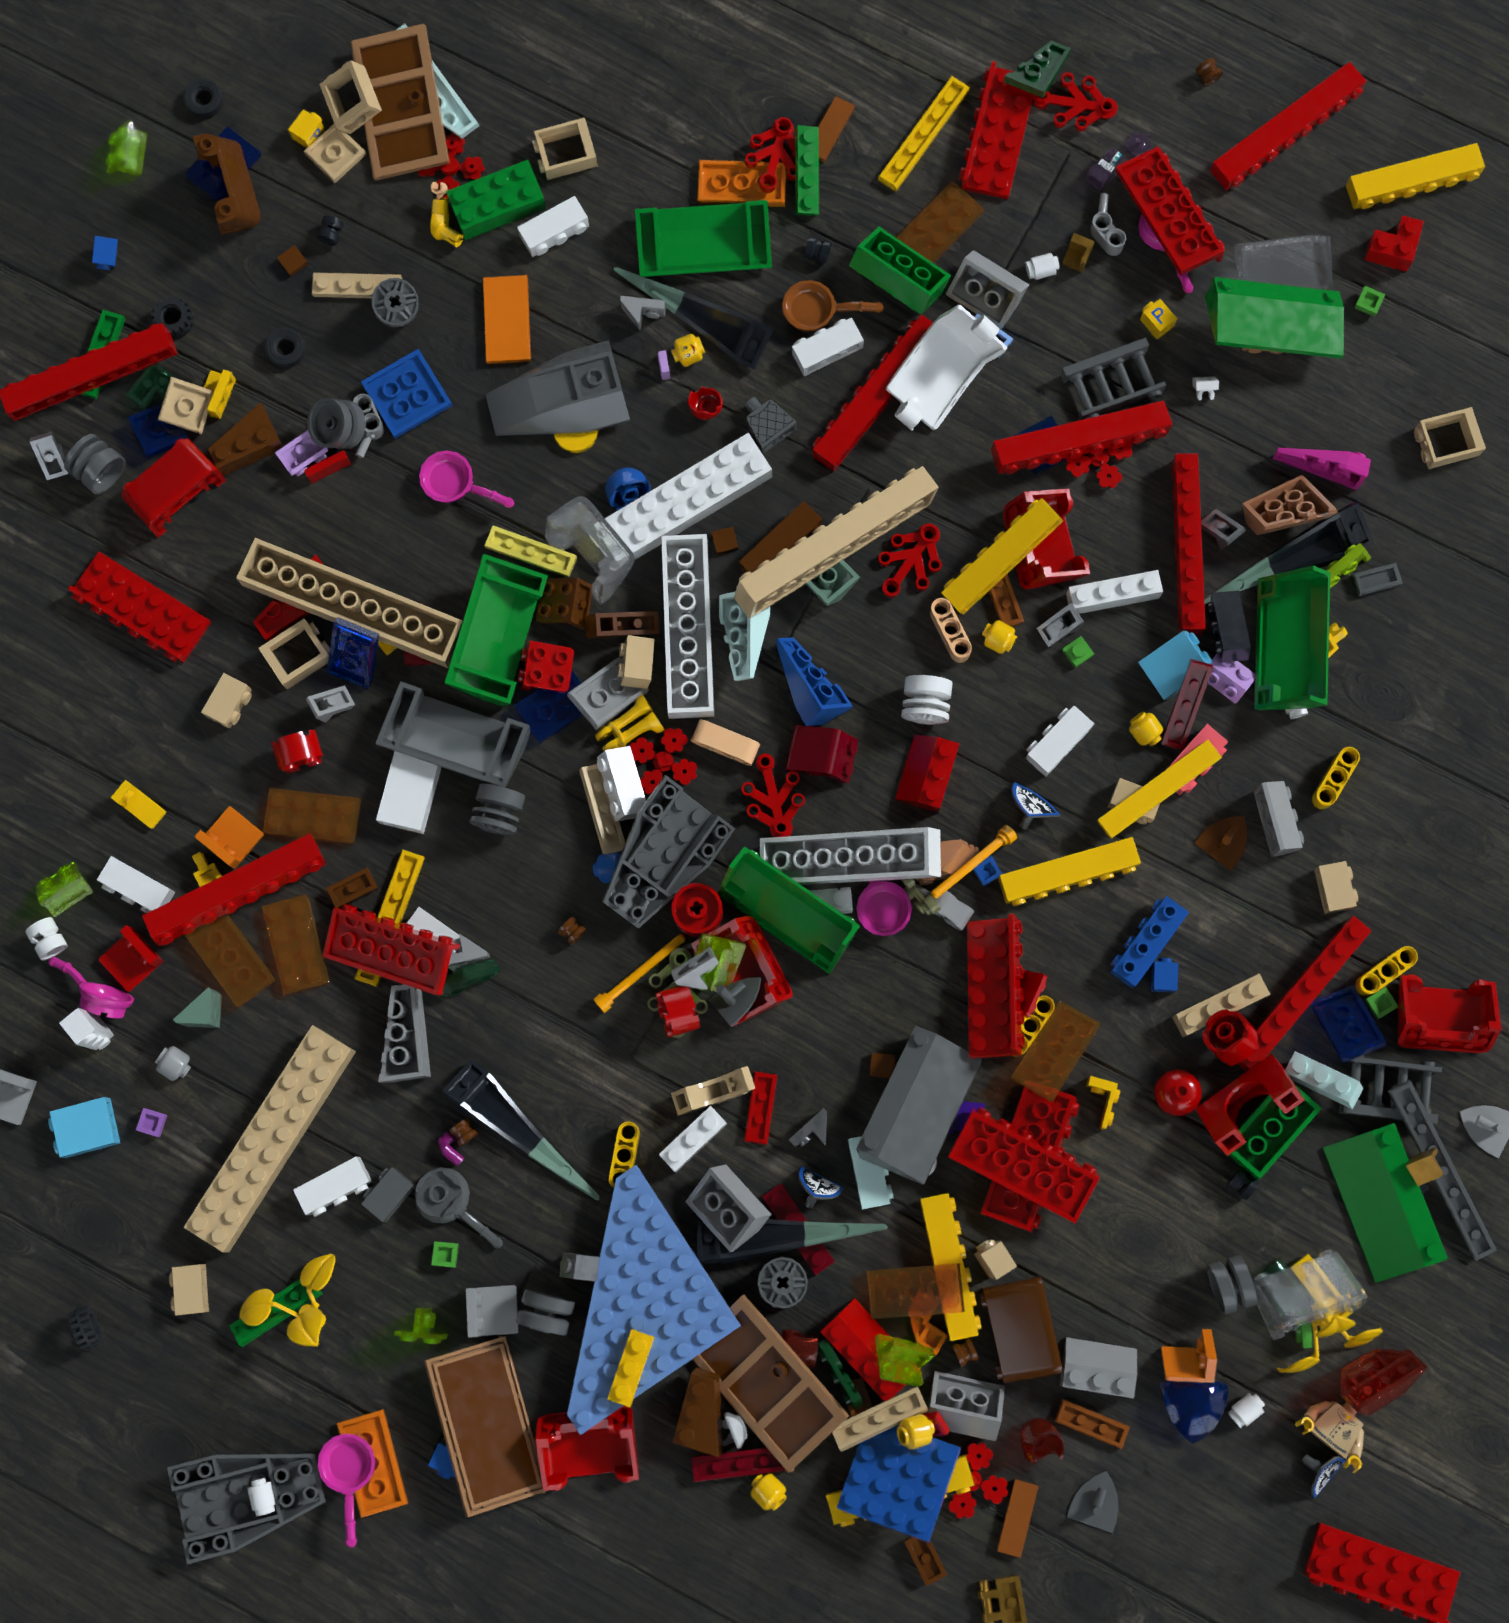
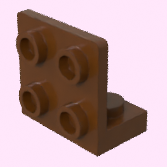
[536,578,594,629]

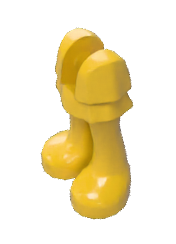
[595,694,665,751]

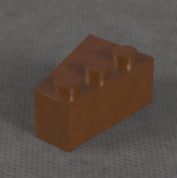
[208,402,283,476]
[673,1368,723,1457]

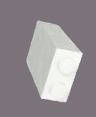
[376,751,441,834]

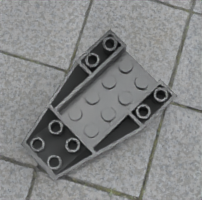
[485,340,630,436]
[602,775,735,928]
[167,1454,326,1564]

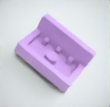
[275,430,329,476]
[1208,654,1255,703]

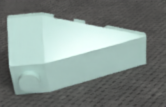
[719,591,770,681]

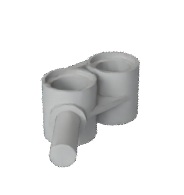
[1090,193,1126,256]
[353,394,384,458]
[914,884,974,931]

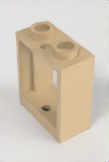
[319,61,382,134]
[532,118,598,180]
[1414,407,1486,469]
[259,619,332,689]

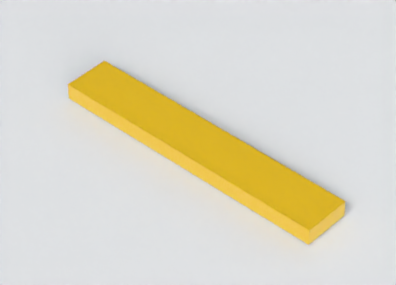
[878,76,970,191]
[1097,740,1222,839]
[355,849,425,987]

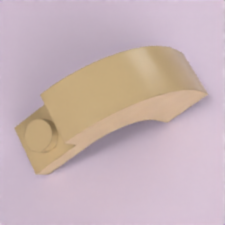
[671,1066,755,1116]

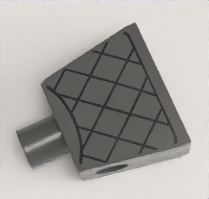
[745,397,797,454]

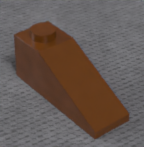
[585,611,659,638]

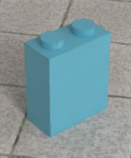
[1138,631,1213,700]
[48,1097,120,1158]

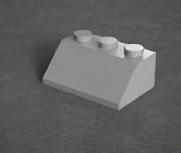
[946,250,1029,329]
[1253,781,1304,857]
[686,1165,771,1252]
[1059,1337,1137,1399]
[927,1371,1005,1441]

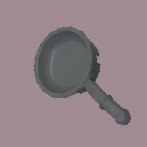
[414,1167,503,1249]

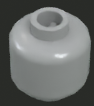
[154,1046,191,1081]

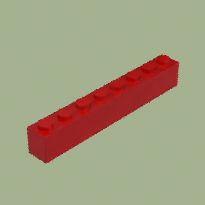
[1210,62,1366,191]
[812,315,933,472]
[0,323,178,421]
[991,401,1172,474]
[1171,453,1206,635]
[142,833,326,947]
[1237,915,1372,1072]

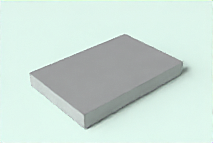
[567,656,649,730]

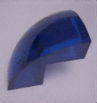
[1160,1380,1228,1444]

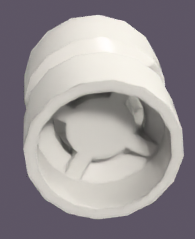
[25,917,68,960]

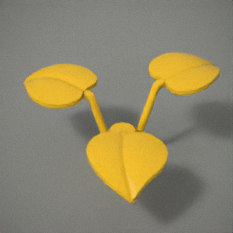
[239,1254,335,1346]
[1277,1300,1383,1373]

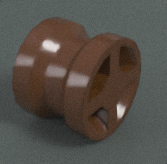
[1195,58,1223,86]
[558,916,587,945]
[449,1118,479,1147]
[952,1338,979,1367]

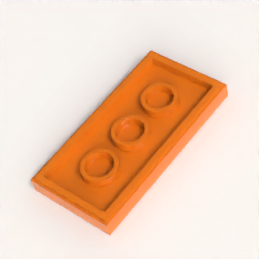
[697,160,786,207]
[483,275,531,364]
[336,1409,408,1518]

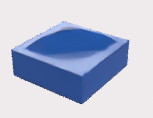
[973,855,1002,886]

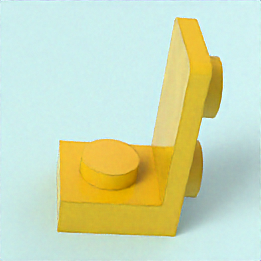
[111,780,166,829]
[1086,1076,1120,1130]

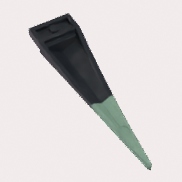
[613,267,774,370]
[1204,502,1374,604]
[441,1059,599,1200]
[697,1217,888,1265]

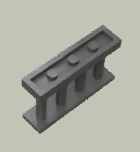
[1060,338,1166,420]
[1338,1052,1442,1125]

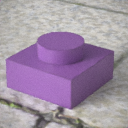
[136,1108,167,1137]

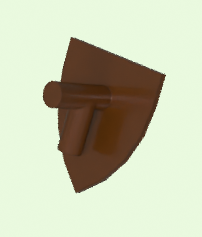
[1194,816,1247,871]

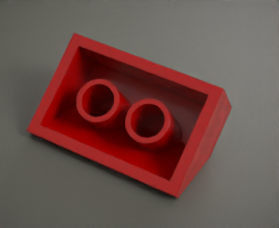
[895,735,960,813]

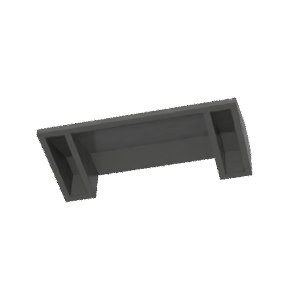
[375,681,531,788]
[856,1026,982,1185]

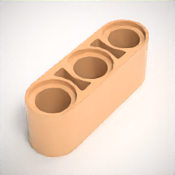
[930,598,972,663]
[691,719,760,766]

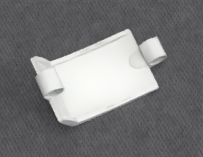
[886,305,1007,431]

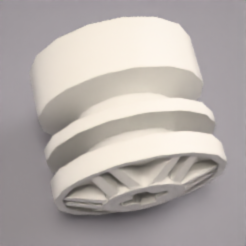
[901,675,952,725]

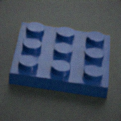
[361,349,453,439]

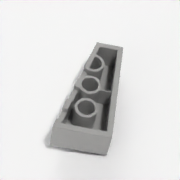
[378,984,431,1083]

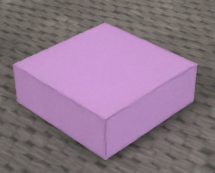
[657,350,671,380]

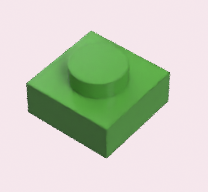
[1354,286,1385,317]
[1062,636,1094,668]
[1365,987,1399,1020]
[432,1241,459,1268]
[1295,1323,1313,1348]

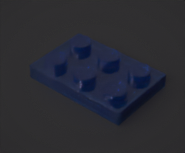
[185,126,262,202]
[327,617,380,689]
[514,670,583,744]
[1310,985,1386,1063]

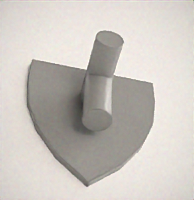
[1459,1105,1509,1158]

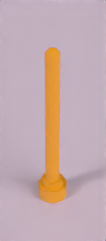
[930,825,1017,899]
[593,934,685,1013]

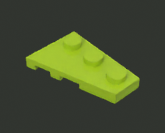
[1326,543,1372,588]

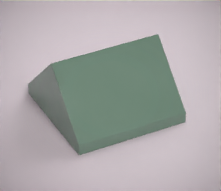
[806,560,860,606]
[173,987,222,1028]

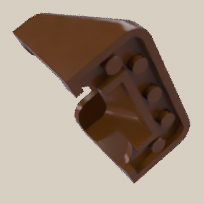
[193,134,261,235]
[979,1276,1062,1383]

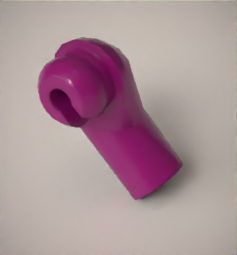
[438,1132,464,1166]

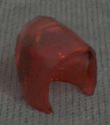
[780,1329,818,1369]
[1020,1417,1065,1464]

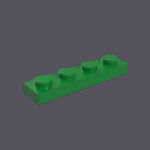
[795,125,819,216]
[80,310,126,399]
[229,1279,323,1347]

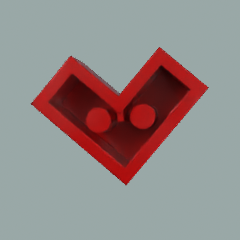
[1364,215,1424,272]

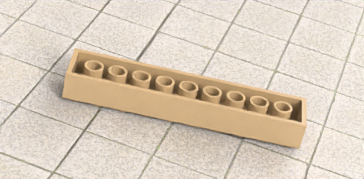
[734,466,939,619]
[236,538,463,668]
[184,1025,356,1252]

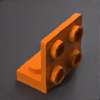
[194,806,264,869]
[1161,1329,1217,1383]

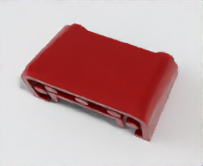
[121,438,226,538]
[1003,488,1091,589]
[691,916,793,1027]
[1397,974,1501,1053]
[536,1405,639,1491]

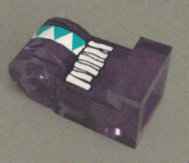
[1086,146,1126,192]

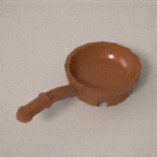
[782,280,884,333]

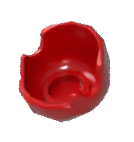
[687,386,723,420]

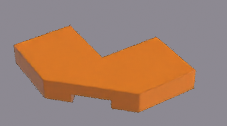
[908,1289,948,1355]

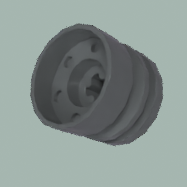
[372,278,419,327]
[64,434,125,494]
[469,784,526,835]
[758,1257,808,1308]

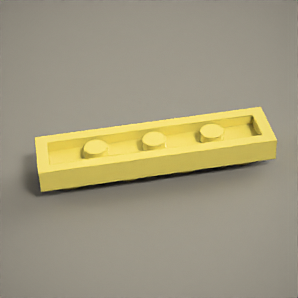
[485,526,577,578]

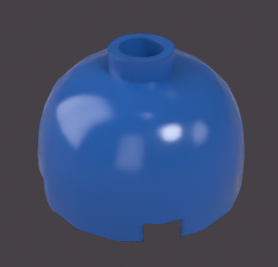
[605,467,651,511]

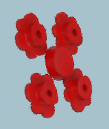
[418,133,485,200]
[1066,443,1132,488]
[630,728,697,794]
[949,1442,1008,1518]

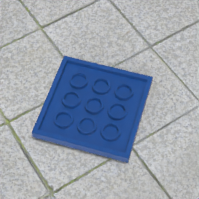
[837,1425,961,1543]

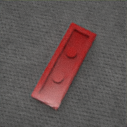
[744,1071,778,1145]

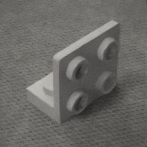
[0,1069,37,1125]
[466,1285,519,1337]

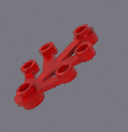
[1033,72,1118,132]
[744,117,795,193]
[878,523,942,598]
[741,753,805,837]

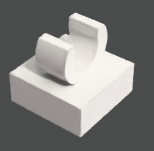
[1192,376,1219,400]

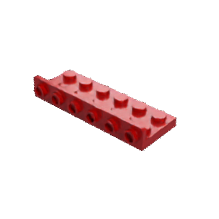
[959,61,1034,199]
[1115,146,1225,276]
[68,552,212,663]
[322,904,460,995]
[967,914,1025,1059]
[980,1080,1080,1233]
[948,1107,1100,1224]
[1304,1522,1460,1623]

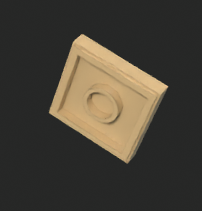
[304,123,366,183]
[158,377,214,434]

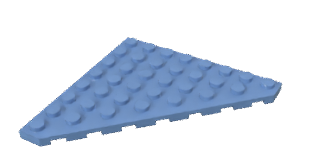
[567,1165,741,1435]

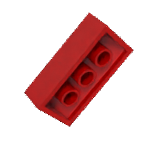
[821,1298,920,1402]

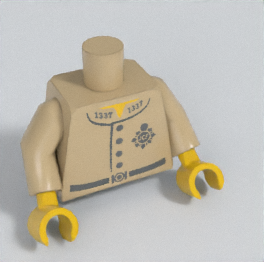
[1295,1396,1364,1473]

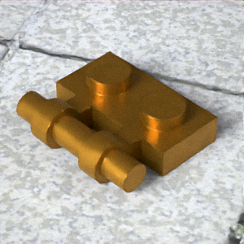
[977,1575,1027,1623]

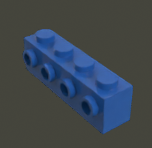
[1110,896,1189,989]

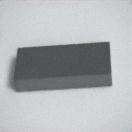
[1351,563,1403,597]

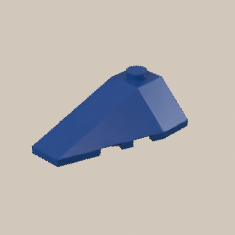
[775,637,853,726]

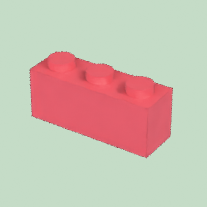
[1166,724,1228,796]

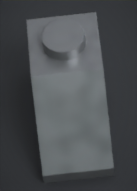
[560,1253,600,1281]

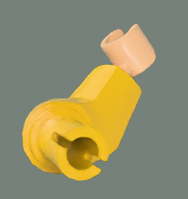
[430,182,463,247]

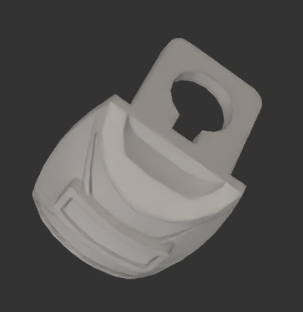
[722,1412,747,1449]

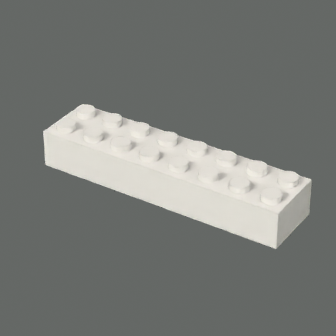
[595,433,772,569]
[661,534,714,719]
[760,827,941,885]

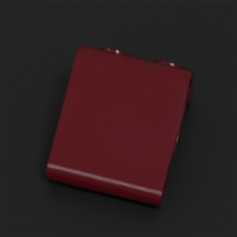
[785,725,858,783]

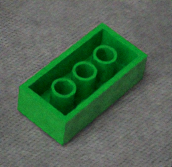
[446,160,546,240]
[849,227,951,315]
[1228,1085,1322,1180]

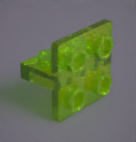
[106,120,147,177]
[36,862,93,918]
[694,934,746,992]
[394,1307,448,1344]
[875,1334,934,1387]

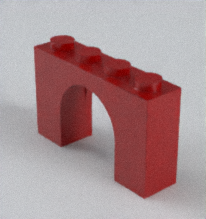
[1196,1054,1304,1156]

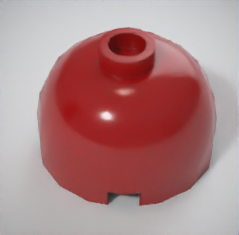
[1154,1069,1202,1116]

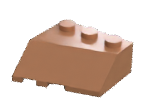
[1242,475,1338,535]
[913,839,979,885]

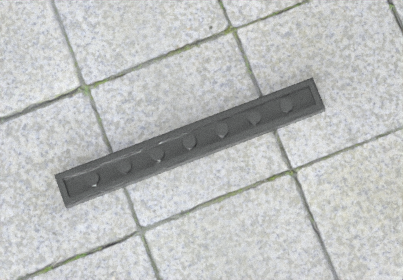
[1388,1080,1497,1261]

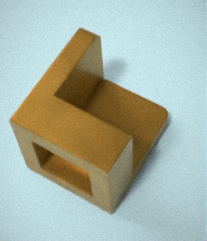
[1062,233,1095,273]
[1406,1147,1443,1186]

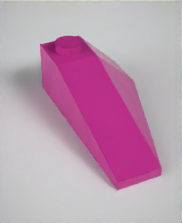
[1272,448,1371,490]

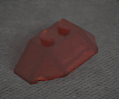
[1339,1349,1427,1416]

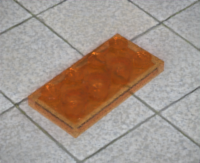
[896,181,985,263]
[263,788,361,844]
[262,894,330,995]
[185,914,276,1008]
[1011,1001,1100,1102]
[867,1263,965,1319]

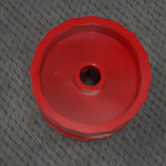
[672,883,723,937]

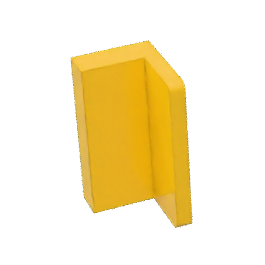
[204,369,236,419]

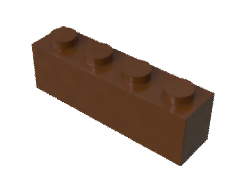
[739,501,823,573]

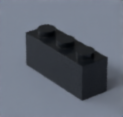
[1206,590,1251,663]

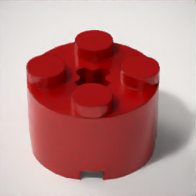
[271,730,323,774]
[655,985,700,1037]
[1202,1009,1259,1066]

